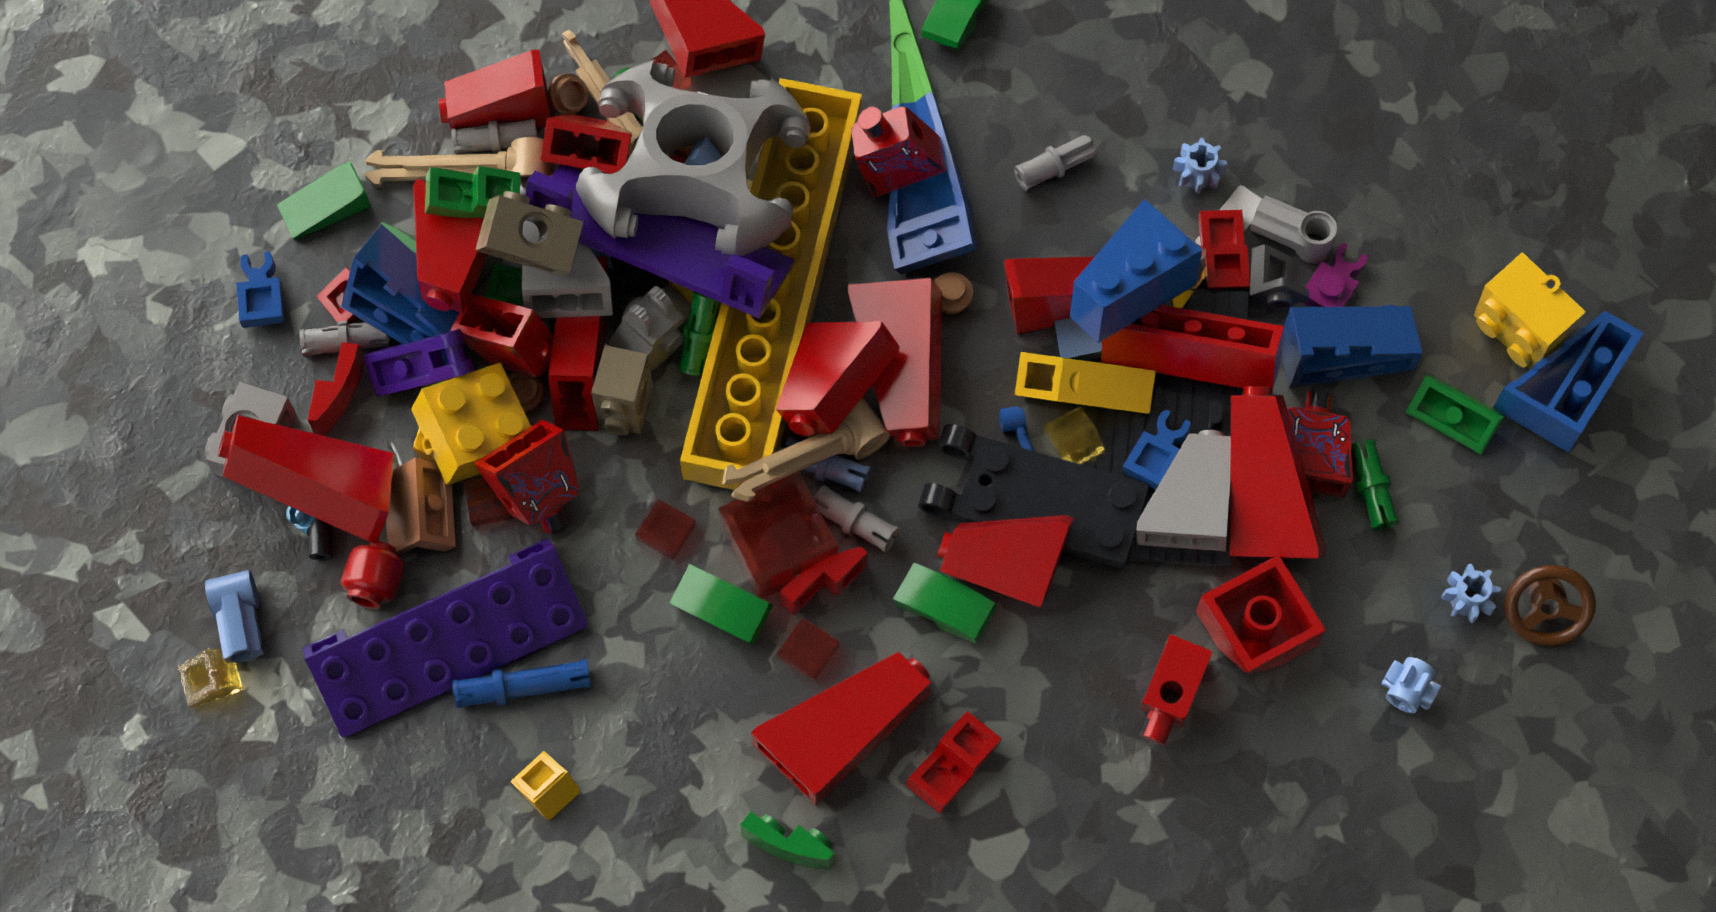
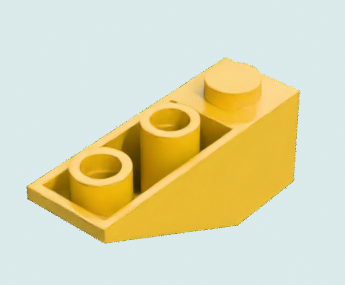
[1015,352,1156,414]

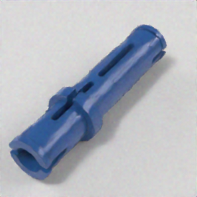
[453,659,591,709]

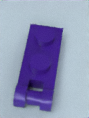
[363,328,475,397]

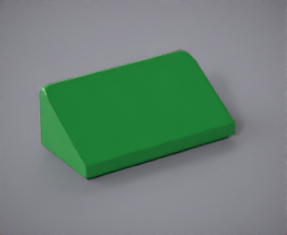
[1405,373,1505,455]

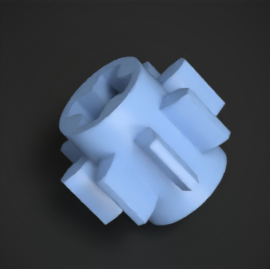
[1173,138,1227,194]
[1441,564,1501,623]
[1381,657,1441,713]

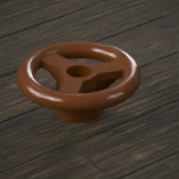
[1504,565,1596,646]

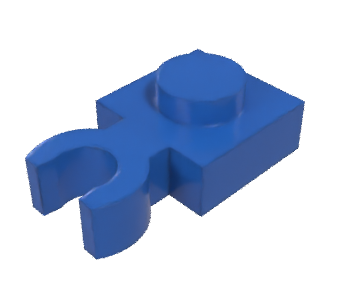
[236,251,285,328]
[1123,410,1191,489]

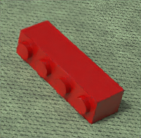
[1102,305,1284,393]

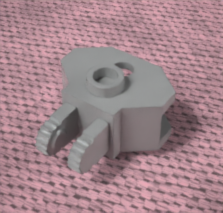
[608,285,692,371]

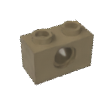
[475,191,584,276]
[591,345,654,435]

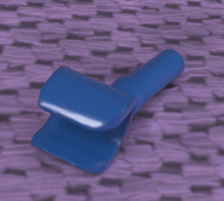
[999,406,1035,451]

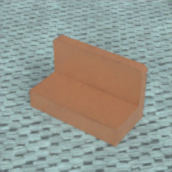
[386,457,456,556]

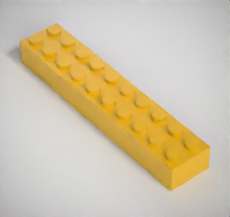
[680,78,862,497]

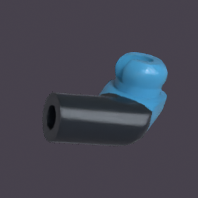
[286,506,332,561]

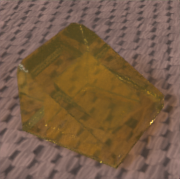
[1043,406,1105,464]
[177,648,242,708]

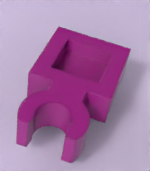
[1302,243,1367,307]

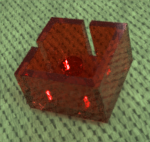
[718,471,838,599]

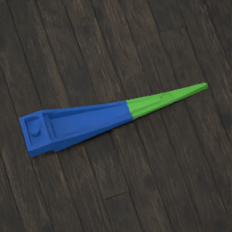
[887,0,978,275]

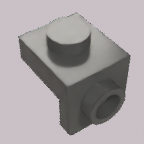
[1250,244,1309,310]

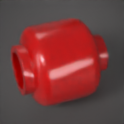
[341,540,405,609]

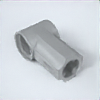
[1250,195,1337,264]

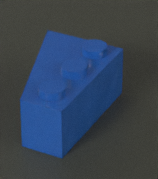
[1070,199,1202,343]
[341,224,470,364]
[1282,305,1423,389]
[1493,311,1643,453]

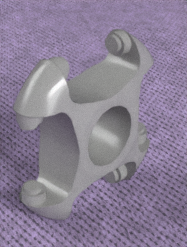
[576,59,811,256]

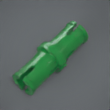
[678,291,719,376]
[1351,439,1400,531]

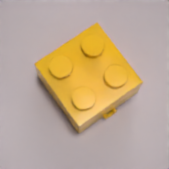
[1473,252,1586,370]
[411,362,531,485]

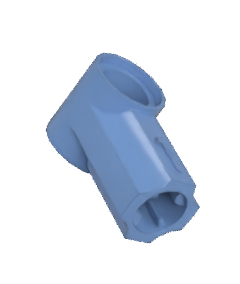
[205,570,264,663]

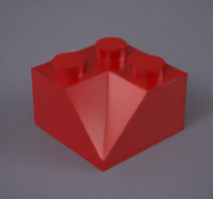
[1196,555,1326,674]

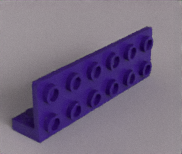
[526,165,794,319]
[302,538,588,737]

